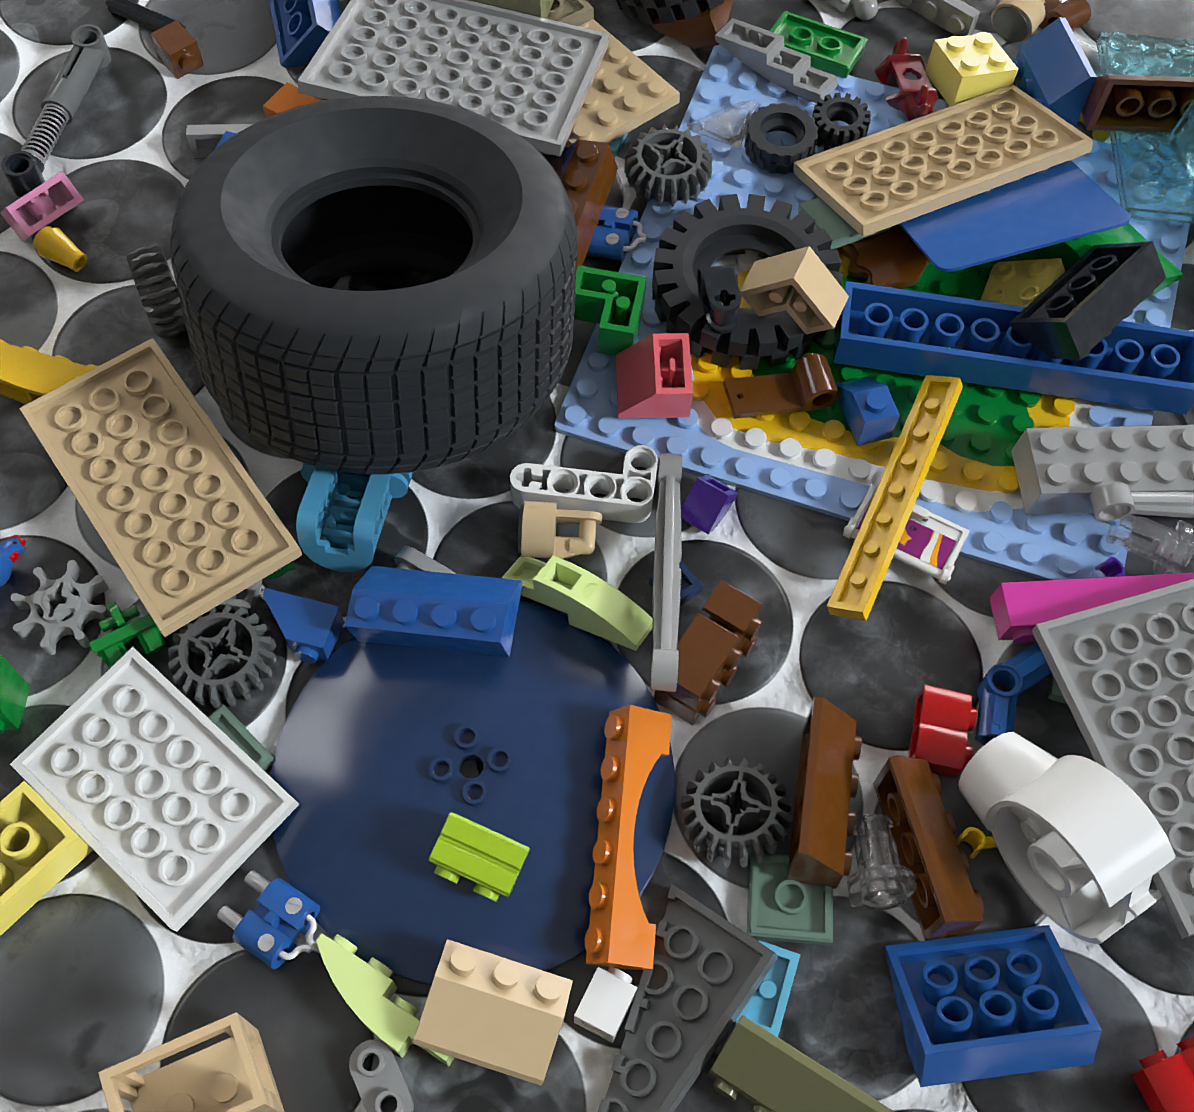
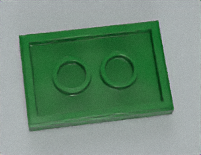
[769,11,868,78]

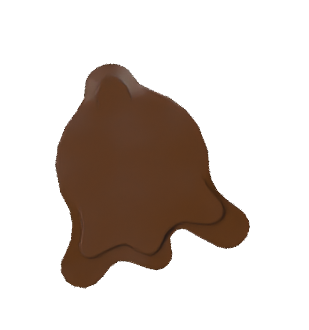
[836,229,930,289]

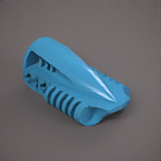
[296,463,413,572]

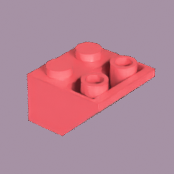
[615,333,693,418]

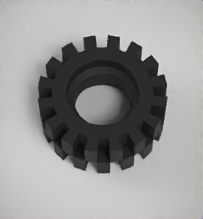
[812,92,871,151]

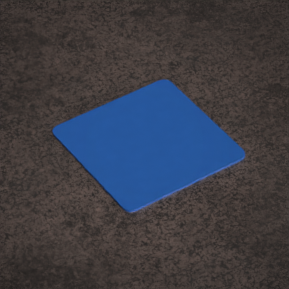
[899,160,1131,272]

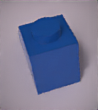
[836,377,899,446]
[262,588,344,663]

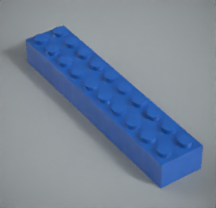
[833,281,1194,415]

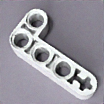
[510,445,658,523]

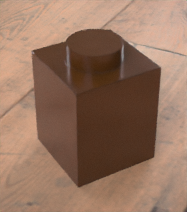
[150,20,204,79]

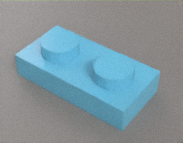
[733,940,800,1037]

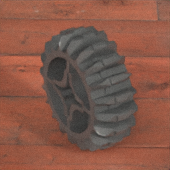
[624,125,713,207]
[126,242,187,338]
[168,604,277,709]
[680,757,792,868]

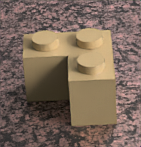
[740,246,849,334]

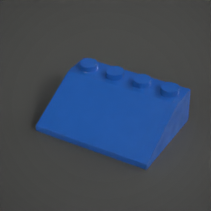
[885,925,1102,1087]

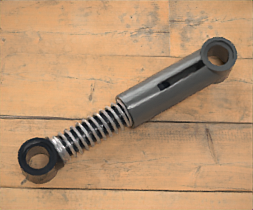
[1,24,112,197]

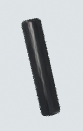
[106,0,186,31]

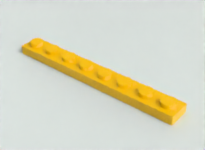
[827,375,963,621]

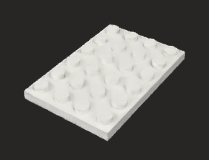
[10,647,299,932]

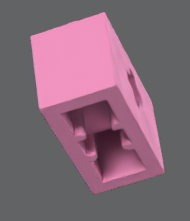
[0,171,84,241]

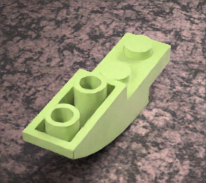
[502,555,653,651]
[316,933,455,1067]

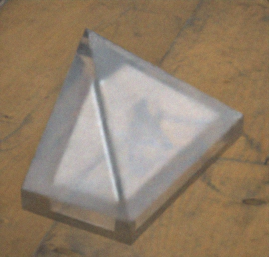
[687,100,757,149]

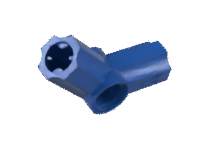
[975,643,1053,745]

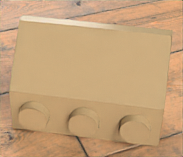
[412,939,573,1086]

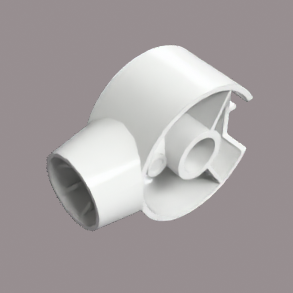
[958,732,1175,944]

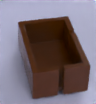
[654,580,763,726]

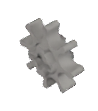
[11,560,112,656]

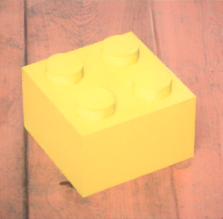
[926,32,1018,106]

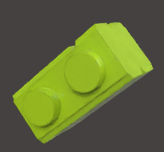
[429,812,530,902]

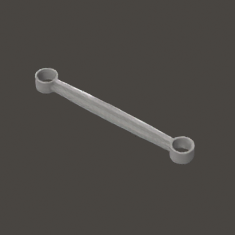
[650,453,682,692]
[1090,483,1194,521]

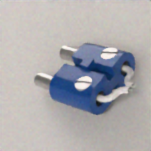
[586,205,647,261]
[217,870,320,969]

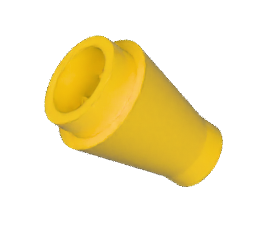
[33,226,88,272]

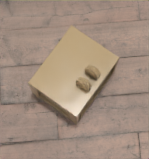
[98,1012,285,1112]

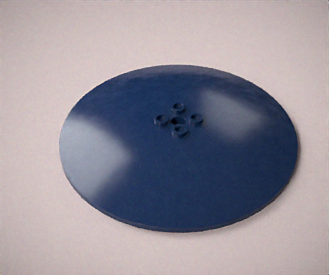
[271,600,675,985]

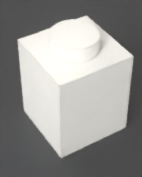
[574,967,637,1043]

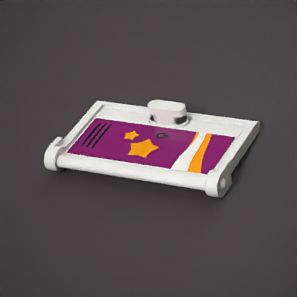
[843,485,970,585]

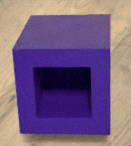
[681,474,739,534]

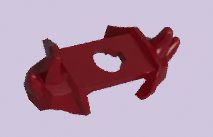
[874,37,939,121]

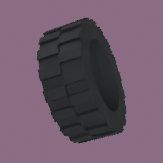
[744,103,818,175]

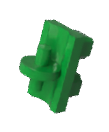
[89,602,167,668]

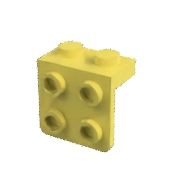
[980,258,1065,307]

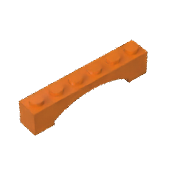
[585,705,672,970]

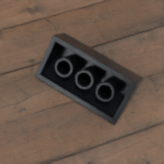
[1009,241,1166,361]

